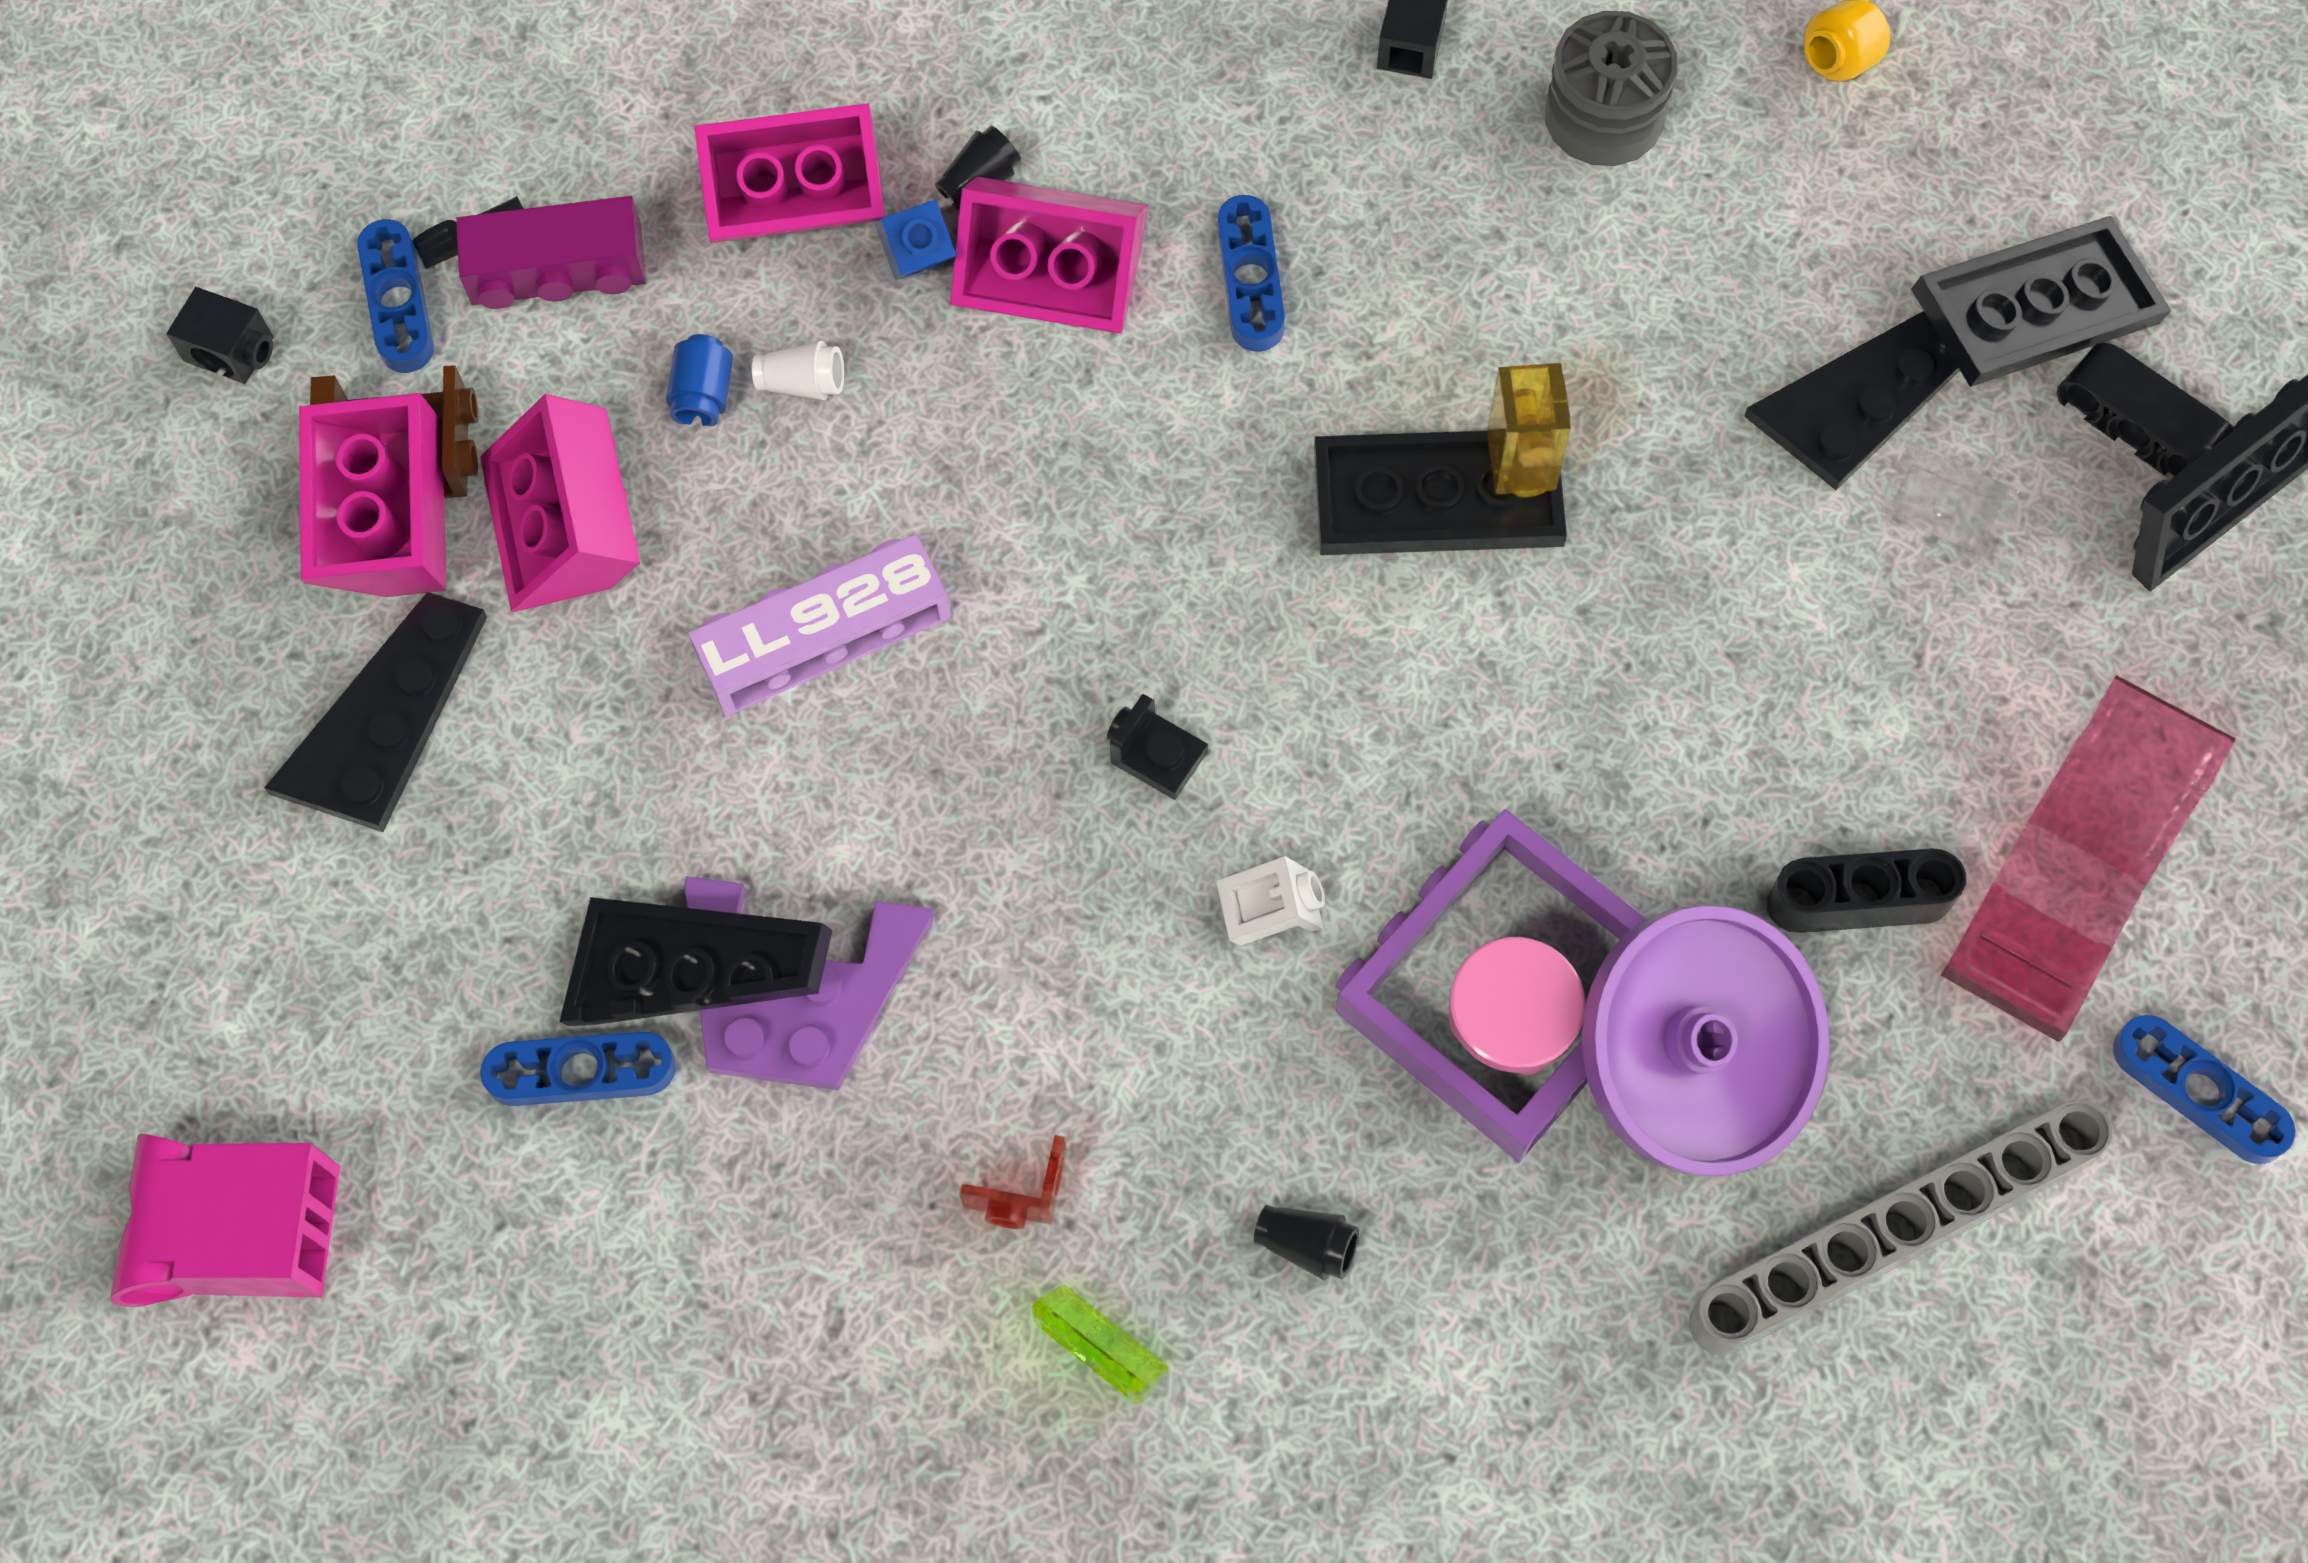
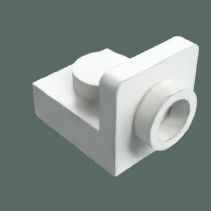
[1216,856,1325,946]

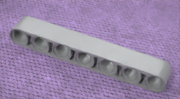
[1689,1099,2112,1355]

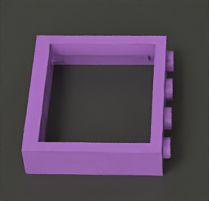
[1335,809,1647,1163]

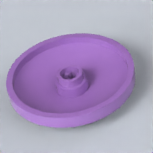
[1582,906,1830,1176]

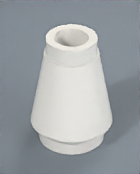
[752,341,844,401]

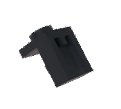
[1107,694,1208,800]

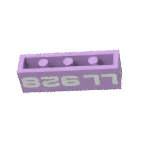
[688,534,952,717]

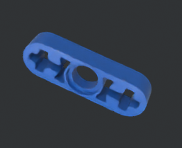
[1218,195,1285,352]
[357,219,434,373]
[2113,1015,2296,1164]
[480,1031,676,1106]

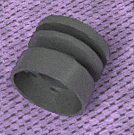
[1545,11,1677,166]

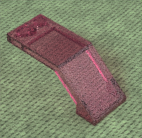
[1940,675,2236,1042]

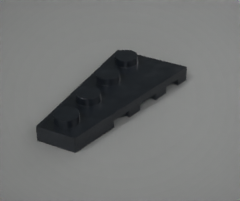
[1744,311,1960,490]
[264,592,487,832]
[559,897,833,1026]

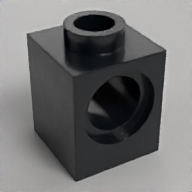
[166,286,274,384]

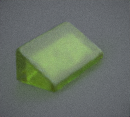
[1031,1285,1169,1405]

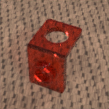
[959,1135,1067,1229]

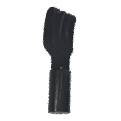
[413,196,524,269]

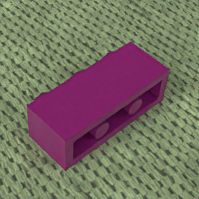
[456,196,646,309]

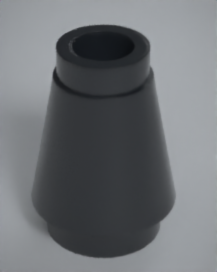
[935,125,1021,210]
[1254,1205,1359,1281]

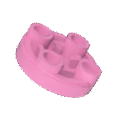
[1448,937,1585,1075]

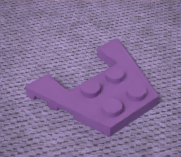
[684,876,934,1090]

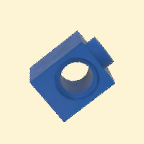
[875,199,957,280]

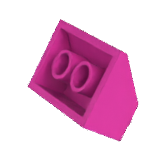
[694,103,885,243]
[950,177,1148,334]
[299,393,447,597]
[480,394,640,612]

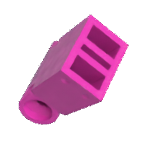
[110,1134,340,1307]

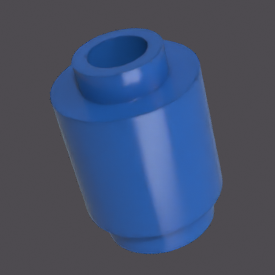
[666,334,733,426]

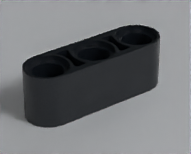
[2056,342,2234,476]
[1767,848,1966,933]

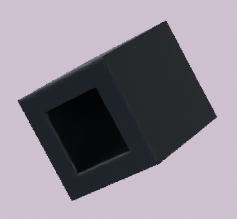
[1377,0,1448,79]

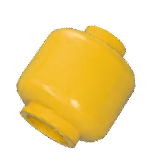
[1804,0,1890,82]

